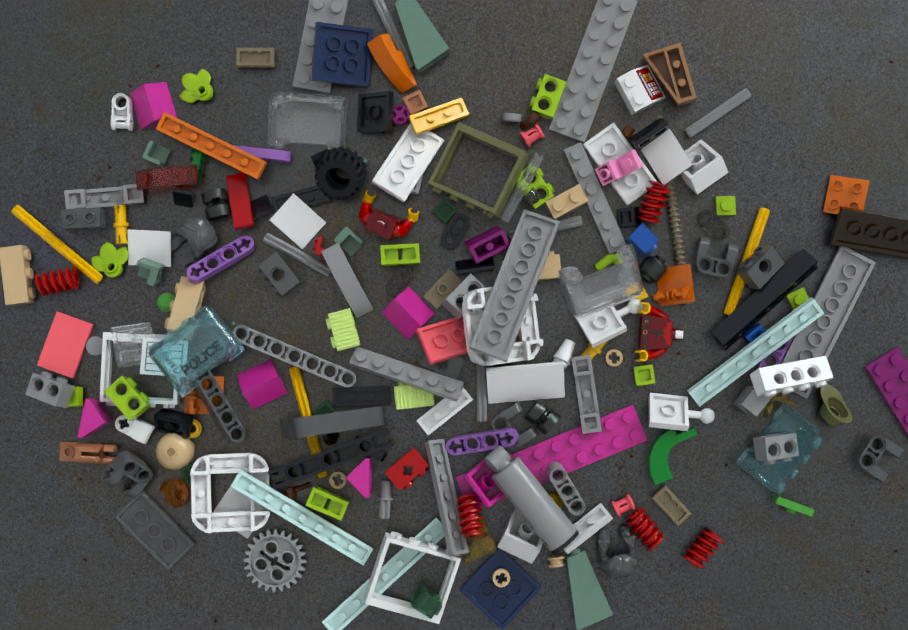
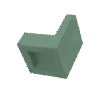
[142,140,172,169]
[333,226,364,257]
[137,258,165,286]

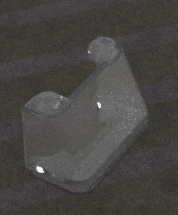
[268,92,349,150]
[558,243,643,318]

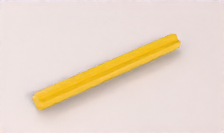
[11,205,103,284]
[724,207,770,316]
[289,366,328,478]

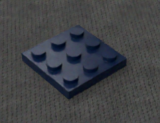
[312,22,373,87]
[460,548,542,630]

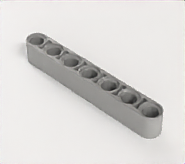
[232,325,357,388]

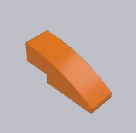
[367,34,417,93]

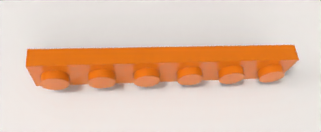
[156,112,267,180]

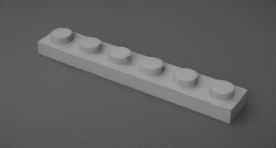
[563,142,627,255]
[349,346,464,402]
[424,439,469,557]

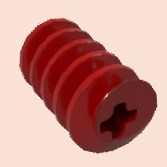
[637,180,670,223]
[35,266,79,296]
[457,495,485,538]
[624,508,664,552]
[682,527,724,569]

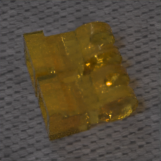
[463,514,497,563]

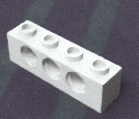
[750,356,833,398]

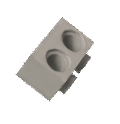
[442,273,486,320]
[25,371,75,408]
[733,386,771,417]
[753,433,799,464]

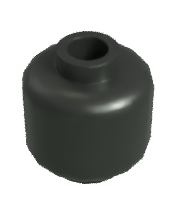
[638,255,667,284]

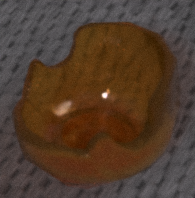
[159,478,189,508]

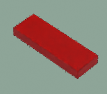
[226,172,254,230]

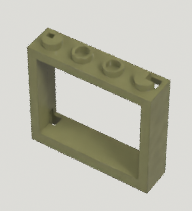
[428,122,530,218]

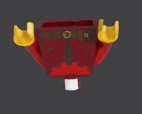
[358,190,419,240]
[635,302,683,362]

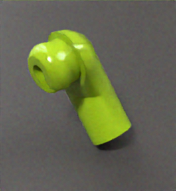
[595,253,624,272]

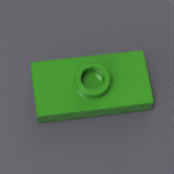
[771,495,814,517]

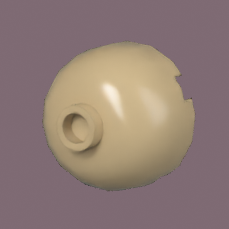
[155,433,196,470]

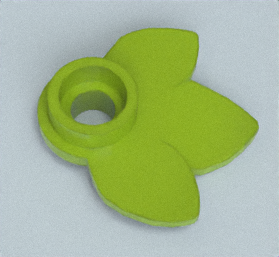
[179,69,213,103]
[91,242,128,278]

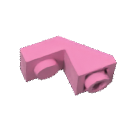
[595,149,643,186]

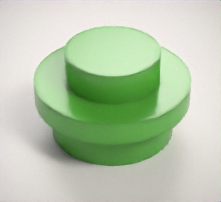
[157,293,175,312]

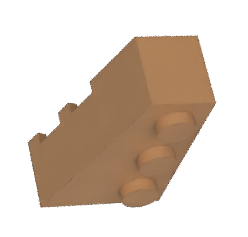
[643,43,697,107]

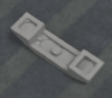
[64,183,144,209]
[321,243,374,318]
[571,355,602,434]

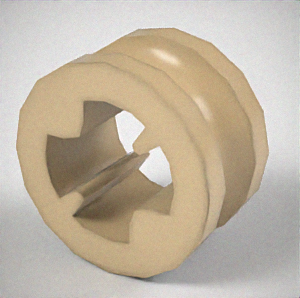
[605,349,623,367]
[329,471,347,489]
[547,555,566,568]
[492,568,510,587]

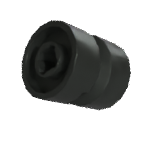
[201,188,232,221]
[524,399,561,435]

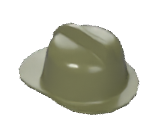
[820,384,853,428]

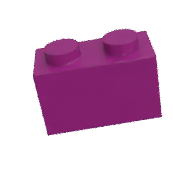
[464,225,510,263]

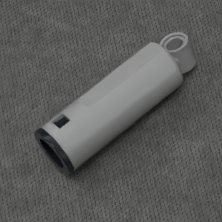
[484,445,579,554]

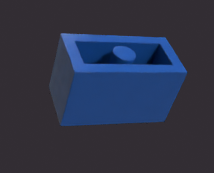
[625,223,659,256]

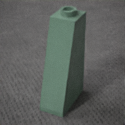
[395,0,450,74]
[566,547,613,630]

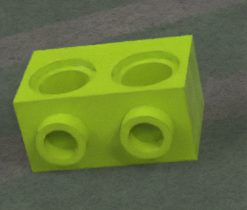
[529,74,566,121]
[516,164,555,211]
[380,243,421,266]
[104,376,151,421]
[305,485,351,520]

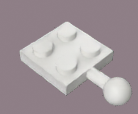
[575,298,643,348]
[648,393,715,431]

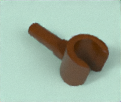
[622,125,642,151]
[285,482,311,499]

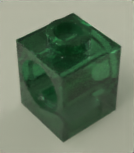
[410,585,442,619]

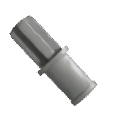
[378,480,393,519]

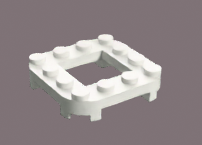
[462,287,543,366]
[190,453,270,533]

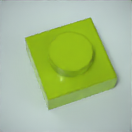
[715,196,736,216]
[786,287,809,311]
[633,364,655,386]
[67,387,83,408]

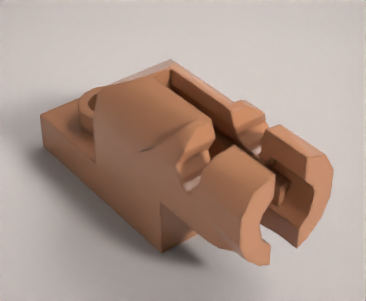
[59,441,117,464]

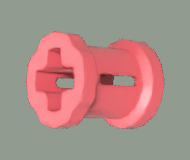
[520,123,545,148]
[611,494,636,517]

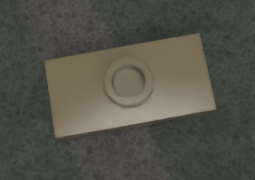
[236,48,275,68]
[423,269,463,309]
[651,485,692,526]

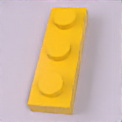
[409,97,469,135]

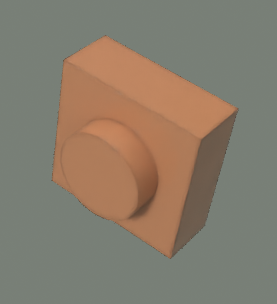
[403,90,428,115]

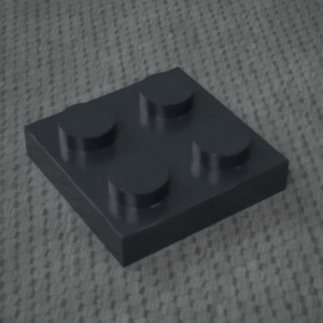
[357,91,394,133]

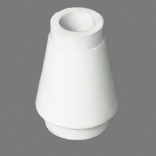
[553,339,575,369]

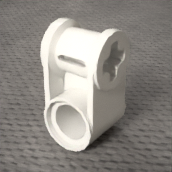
[111,93,134,131]
[115,415,155,444]

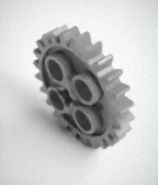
[243,528,307,593]

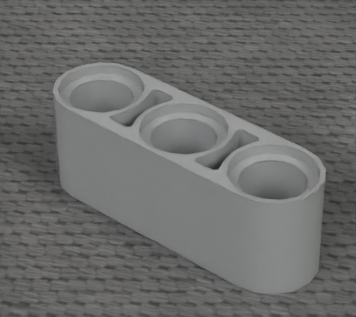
[546,461,585,515]

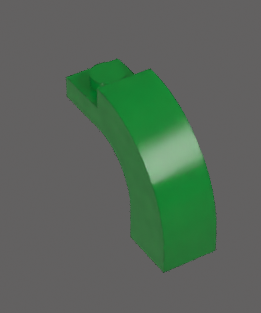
[647,427,697,485]

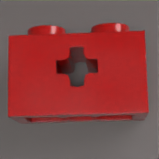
[385,446,429,490]

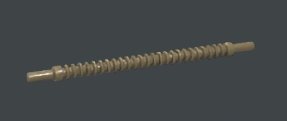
[655,115,691,305]

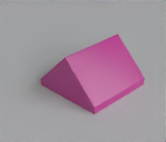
[130,82,177,130]
[382,286,436,340]
[237,359,288,410]
[78,398,114,438]
[346,456,372,498]
[464,459,504,508]

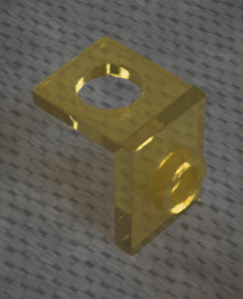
[762,394,798,418]

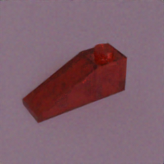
[135,164,199,192]

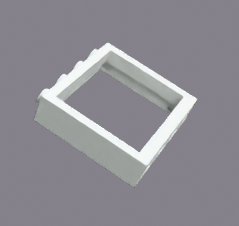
[100,332,184,408]
[364,532,461,624]

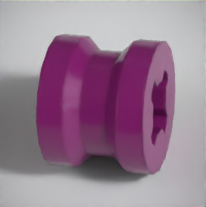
[393,105,410,126]

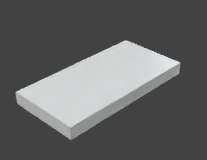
[583,122,657,206]
[372,123,444,203]
[486,361,565,404]

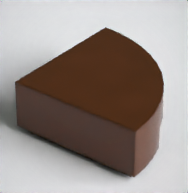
[519,112,539,131]

